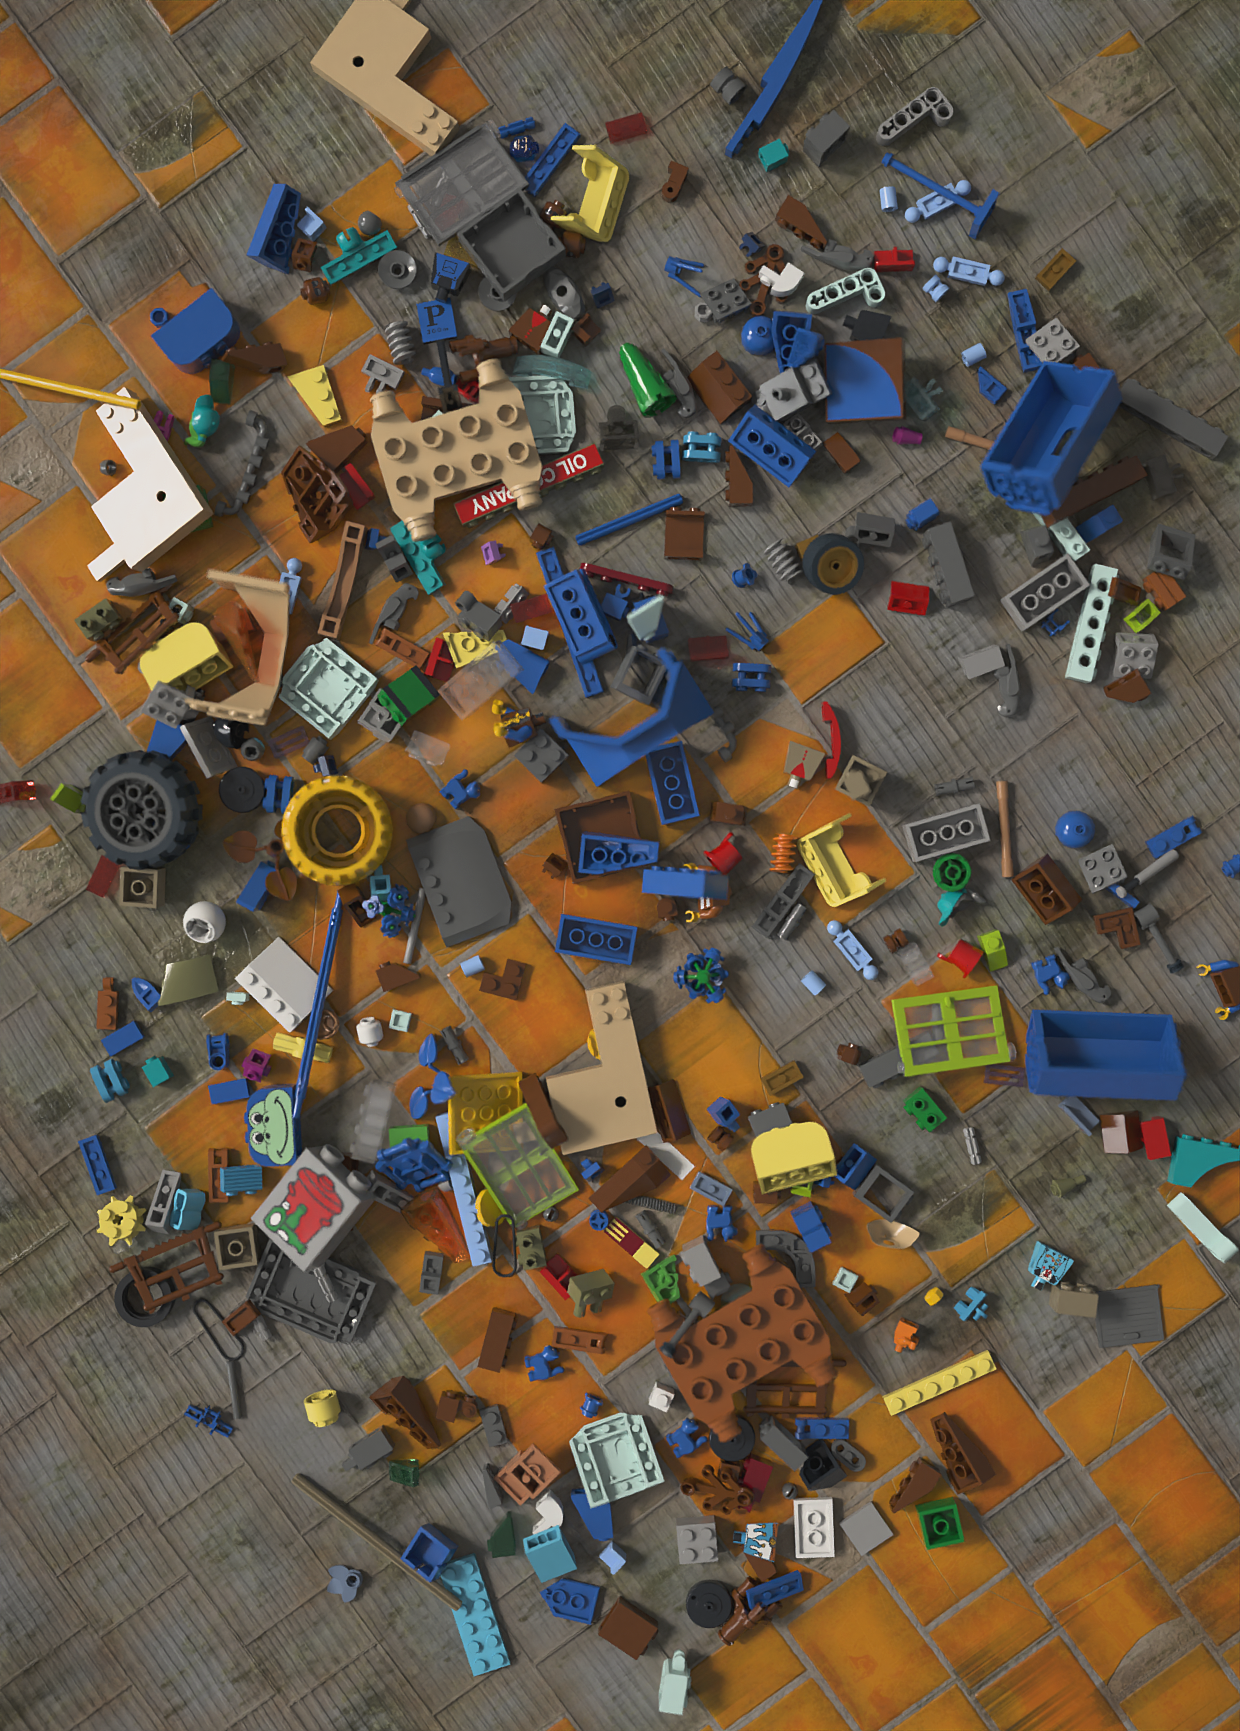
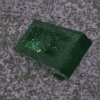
[389,1459,419,1487]

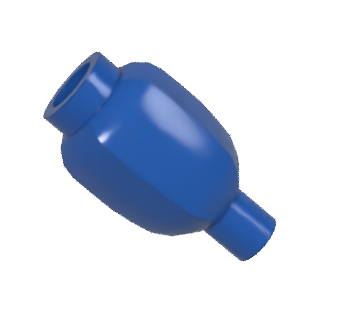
[421,367,457,387]

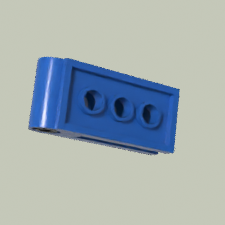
[544,569,618,665]

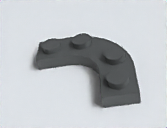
[756,1229,816,1288]

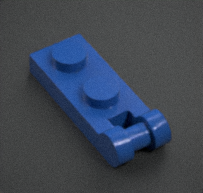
[1145,815,1202,858]
[795,1417,849,1440]

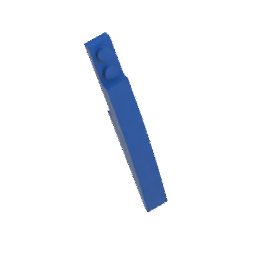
[725,0,824,158]

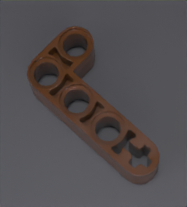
[518,1073,569,1149]

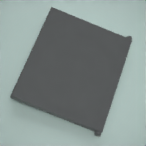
[1095,1284,1164,1348]

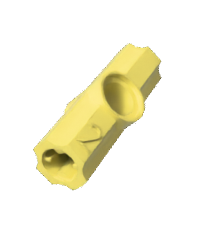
[273,1033,333,1063]

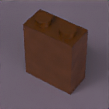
[598,1596,659,1660]

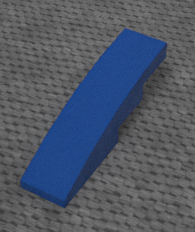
[1007,289,1042,373]

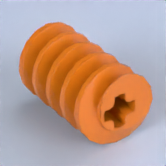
[769,833,798,874]

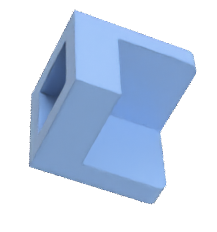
[297,207,326,241]
[521,626,549,650]
[599,1541,626,1575]

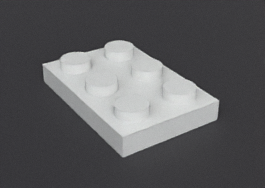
[793,1497,835,1558]

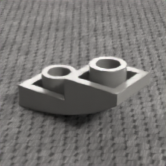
[783,413,823,450]

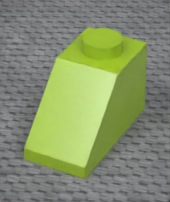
[50,783,86,814]
[977,929,1008,972]

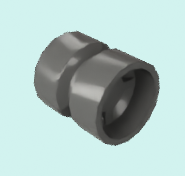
[710,66,747,105]

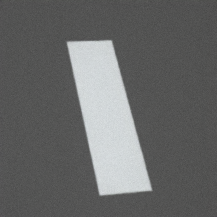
[637,1132,695,1180]

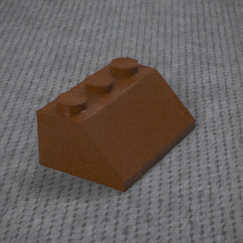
[687,351,752,425]
[1011,853,1082,925]

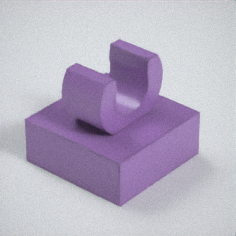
[481,541,506,565]

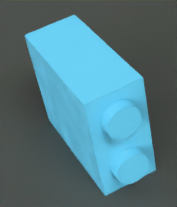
[523,1525,577,1583]

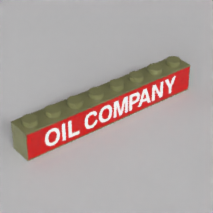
[453,443,604,529]

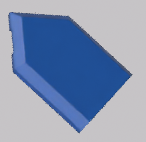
[540,1578,600,1625]

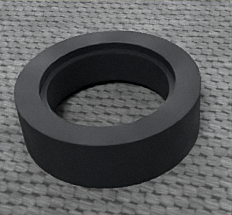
[114,1266,175,1327]

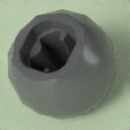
[358,210,382,236]
[241,738,265,761]

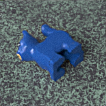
[439,769,480,810]
[1030,954,1070,995]
[706,1205,738,1242]
[524,1345,564,1381]
[666,1418,708,1458]

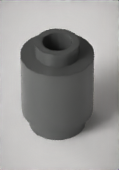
[302,736,329,765]

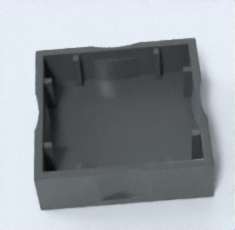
[457,188,566,302]

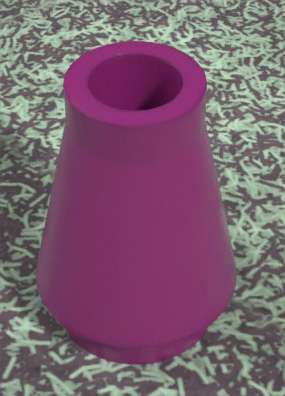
[892,425,922,445]

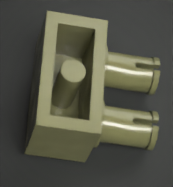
[74,598,123,641]
[515,1225,547,1270]
[567,1269,615,1318]

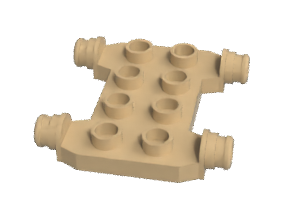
[370,359,542,542]

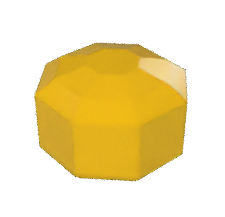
[924,1287,943,1306]

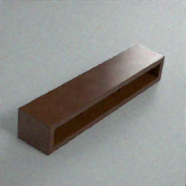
[1040,455,1147,528]

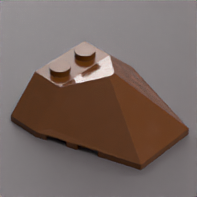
[281,446,354,543]

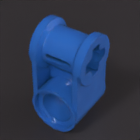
[206,1033,230,1070]

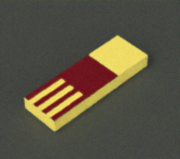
[603,1216,659,1269]

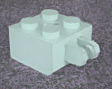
[659,1649,691,1715]

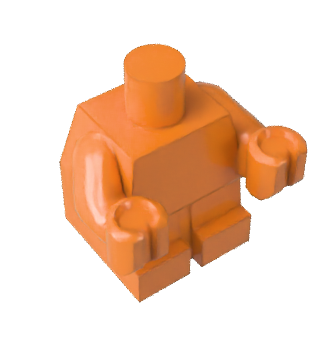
[894,1317,919,1353]

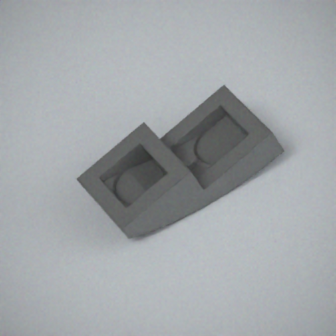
[419,1251,444,1295]

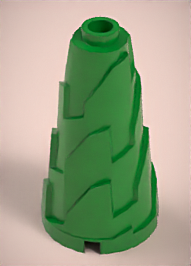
[619,342,677,418]

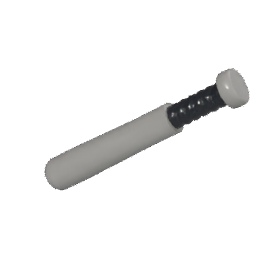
[1116,849,1179,898]

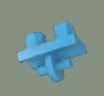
[954,1286,989,1321]

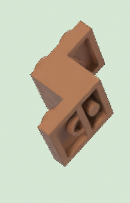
[493,1443,561,1506]

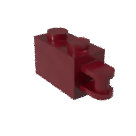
[737,1453,773,1513]

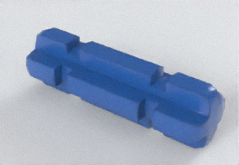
[498,117,535,139]

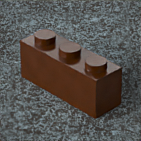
[477,1307,518,1373]

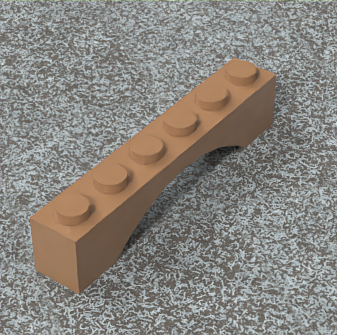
[318,521,368,641]

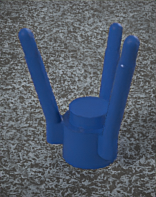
[664,256,704,297]
[726,612,769,651]

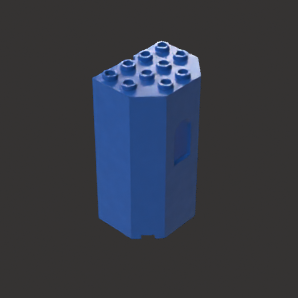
[980,361,1122,515]
[1025,1010,1187,1100]

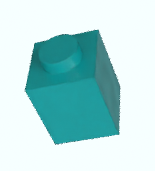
[758,139,790,172]
[142,1055,174,1087]

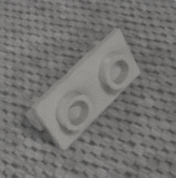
[494,583,529,624]

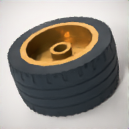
[802,533,864,595]

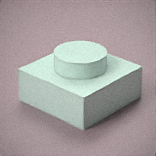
[226,992,250,1005]

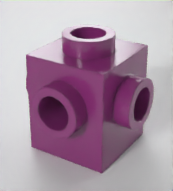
[242,1048,271,1083]

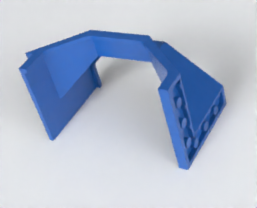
[550,648,714,787]

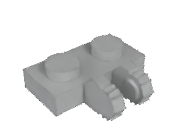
[361,354,405,394]

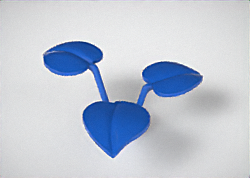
[409,1033,456,1120]

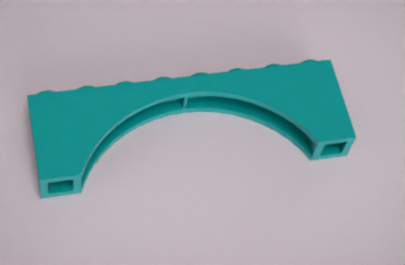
[1167,1134,1240,1187]

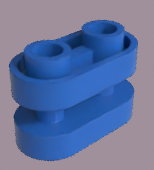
[652,440,680,480]
[732,663,771,692]
[263,774,294,814]

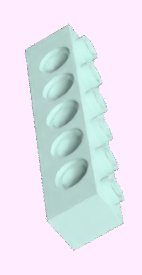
[1033,513,1090,561]
[1065,564,1119,683]

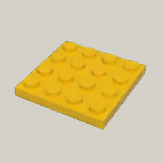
[448,1071,523,1155]

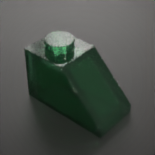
[209,359,235,405]
[487,1511,516,1558]

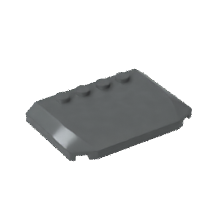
[406,816,512,947]
[246,1238,377,1343]

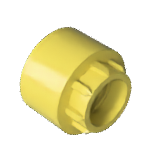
[304,1390,341,1427]

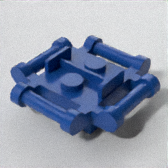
[375,1138,453,1193]

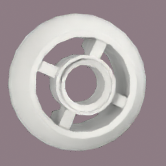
[183,901,226,943]

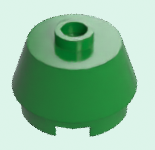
[933,853,971,892]

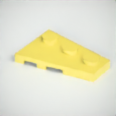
[288,365,342,427]
[443,630,507,669]

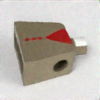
[783,741,825,789]

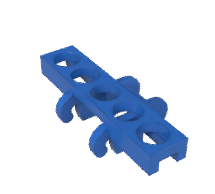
[184,1404,234,1438]

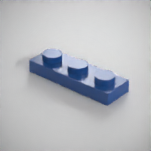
[78,1134,117,1195]
[746,1570,804,1610]

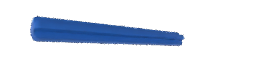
[575,493,683,546]

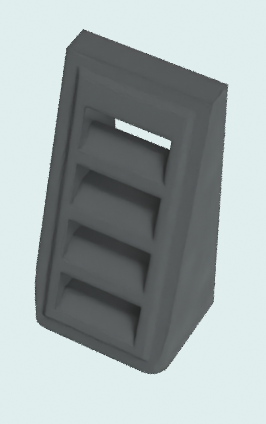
[482,1463,504,1510]

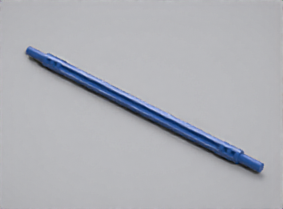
[292,891,343,1118]

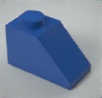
[1075,505,1123,544]

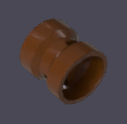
[883,928,909,954]
[707,1125,734,1152]

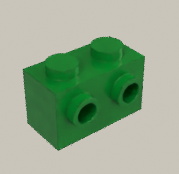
[902,1086,947,1133]

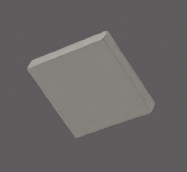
[839,1501,893,1556]

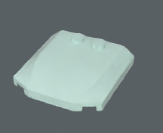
[509,375,576,455]
[279,638,379,740]
[569,1413,664,1509]

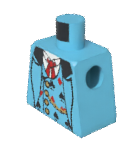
[1028,1240,1074,1291]

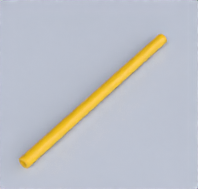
[0,369,141,410]

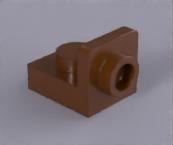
[292,238,317,272]

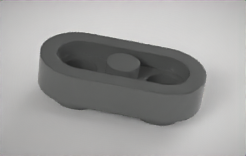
[831,1439,866,1472]

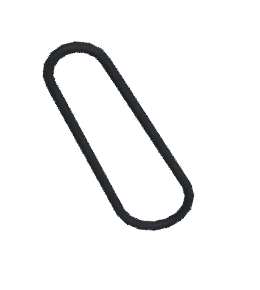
[492,1214,517,1277]
[193,1299,244,1361]

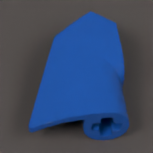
[497,639,550,694]

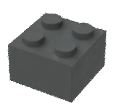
[803,110,850,167]
[514,728,569,783]

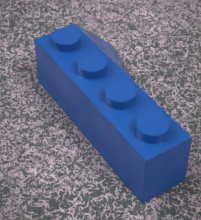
[246,184,301,274]

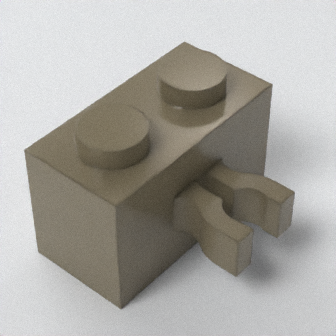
[842,769,880,800]

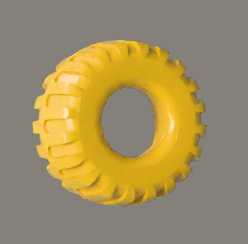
[282,775,393,886]

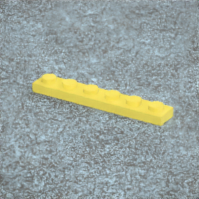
[883,1350,996,1416]

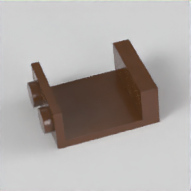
[664,507,705,561]

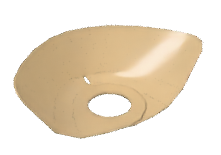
[867,1219,920,1249]

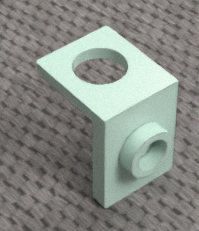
[169,597,194,625]

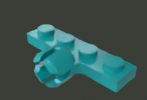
[321,227,397,285]
[390,521,446,595]

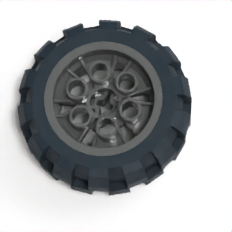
[81,750,203,870]

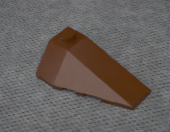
[930,1412,996,1495]

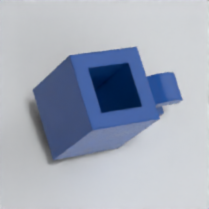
[601,584,630,621]
[707,1097,740,1132]

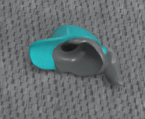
[937,886,987,927]

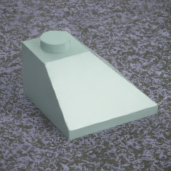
[628,595,663,641]

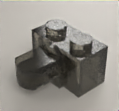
[598,405,639,451]

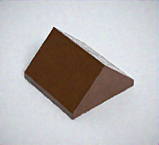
[1099,1110,1143,1153]

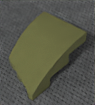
[158,954,219,1006]

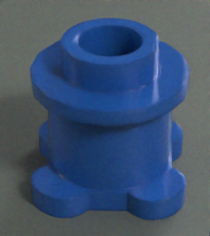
[732,563,758,588]
[1221,854,1240,878]
[580,1392,603,1418]

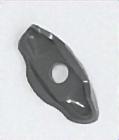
[543,266,585,320]

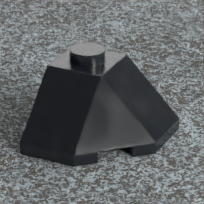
[799,1439,847,1491]

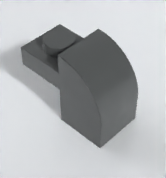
[375,535,413,583]

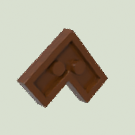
[1093,907,1141,949]
[479,959,526,1001]

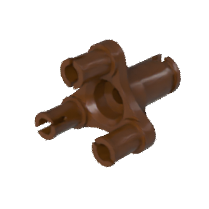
[449,334,518,384]
[718,1576,783,1646]

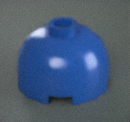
[741,315,775,356]
[1055,811,1095,849]

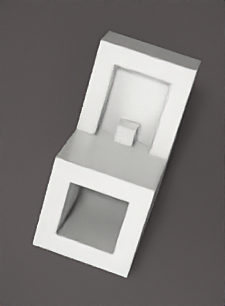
[758,263,804,297]
[532,1490,564,1534]

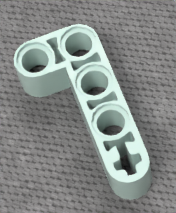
[806,268,885,314]
[1167,1192,1239,1264]

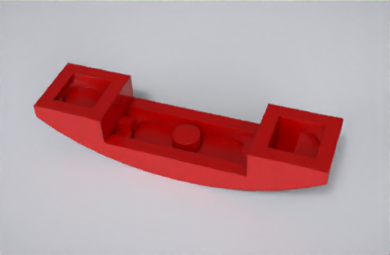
[821,701,841,779]

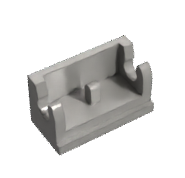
[958,644,1005,679]

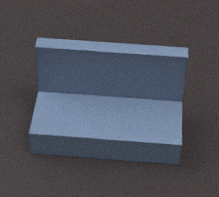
[1058,1096,1099,1136]

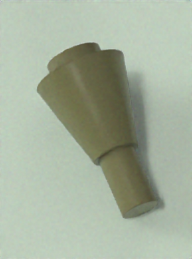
[1050,1175,1086,1198]

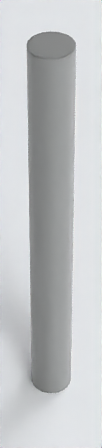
[403,888,426,964]

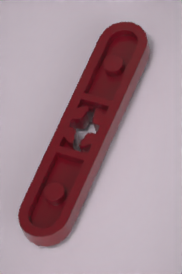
[579,563,674,597]

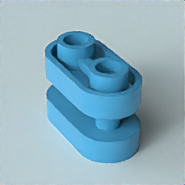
[682,431,722,463]
[90,1058,130,1103]

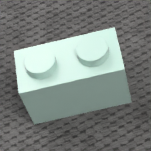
[540,311,575,360]

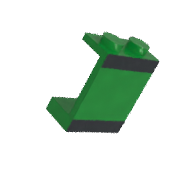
[377,666,440,726]

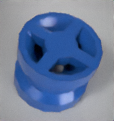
[589,1209,609,1231]

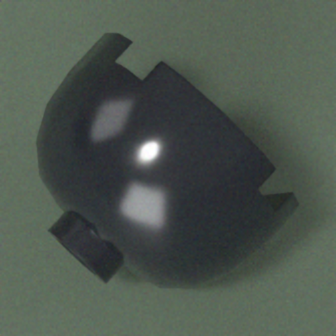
[213,717,250,749]

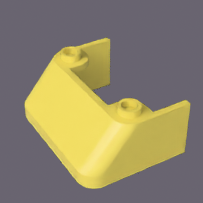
[551,145,629,242]
[797,813,886,907]

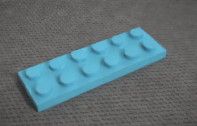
[441,1553,511,1676]

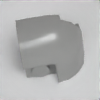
[357,688,401,742]

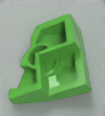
[641,1255,680,1304]

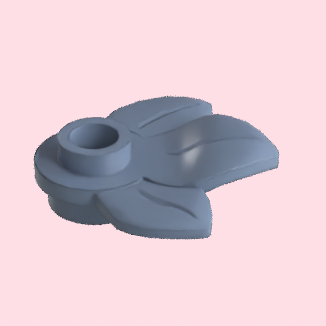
[327,1565,363,1603]

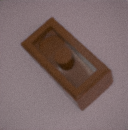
[823,432,861,474]
[740,1544,777,1582]

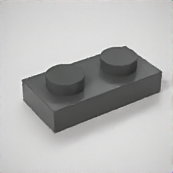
[479,1404,508,1448]

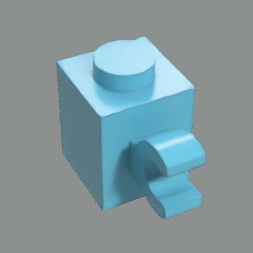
[369,865,391,901]

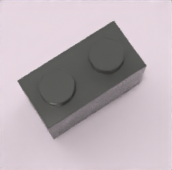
[748,1102,792,1138]

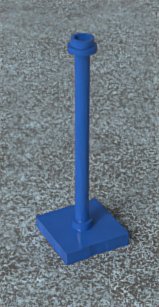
[881,152,999,239]

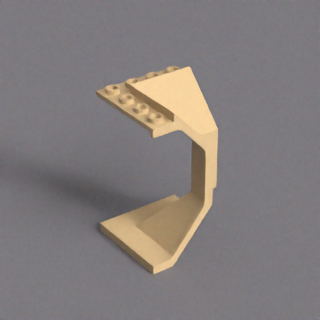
[185,570,290,725]

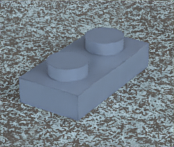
[690,1171,733,1207]

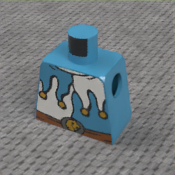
[733,1523,778,1562]

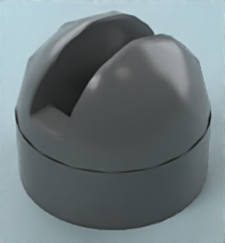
[100,460,117,475]
[543,1206,559,1222]
[782,1482,798,1500]

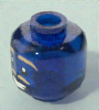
[510,135,539,162]

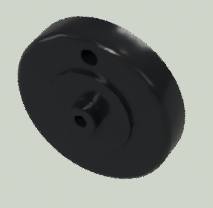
[219,767,266,813]
[709,1414,755,1462]
[686,1580,732,1628]

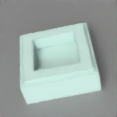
[389,1009,412,1032]
[832,1266,859,1293]

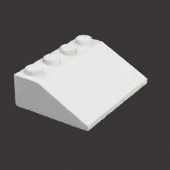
[235,937,333,1033]

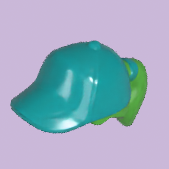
[184,395,220,448]

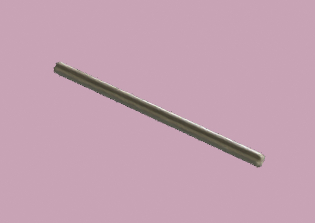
[291,1473,463,1611]

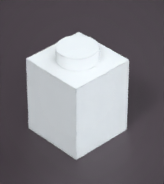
[649,1381,674,1412]

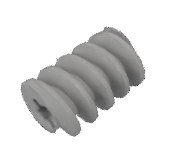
[385,321,416,365]
[764,538,803,581]

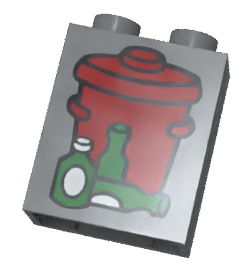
[251,1144,376,1272]

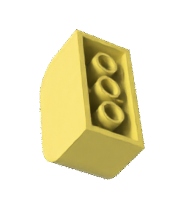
[140,623,234,691]
[751,1122,837,1194]

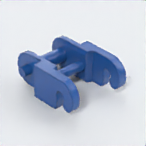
[1041,608,1070,637]

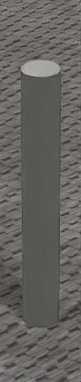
[226,1360,242,1419]

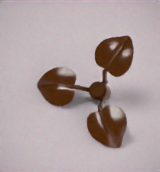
[223,819,297,901]

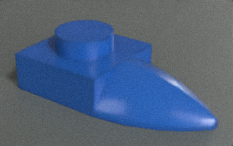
[132,978,161,1012]

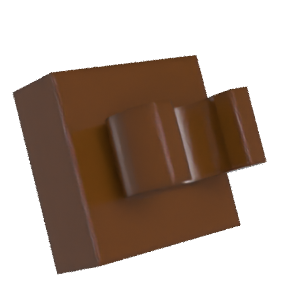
[542,853,567,879]

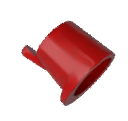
[703,832,743,876]
[937,939,984,979]

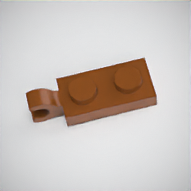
[96,977,119,1030]

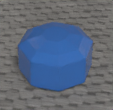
[150,308,170,328]

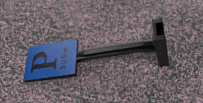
[416,297,463,414]

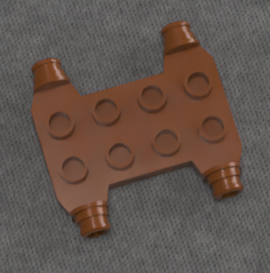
[647,1243,838,1442]

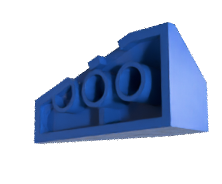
[771,311,812,374]
[787,327,825,368]
[578,831,659,874]

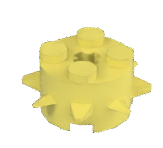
[97,1195,146,1246]

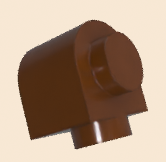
[530,523,554,551]
[657,897,678,921]
[836,1043,862,1066]

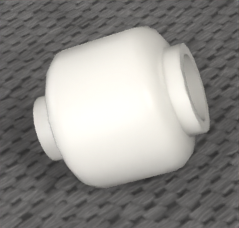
[356,1017,383,1047]

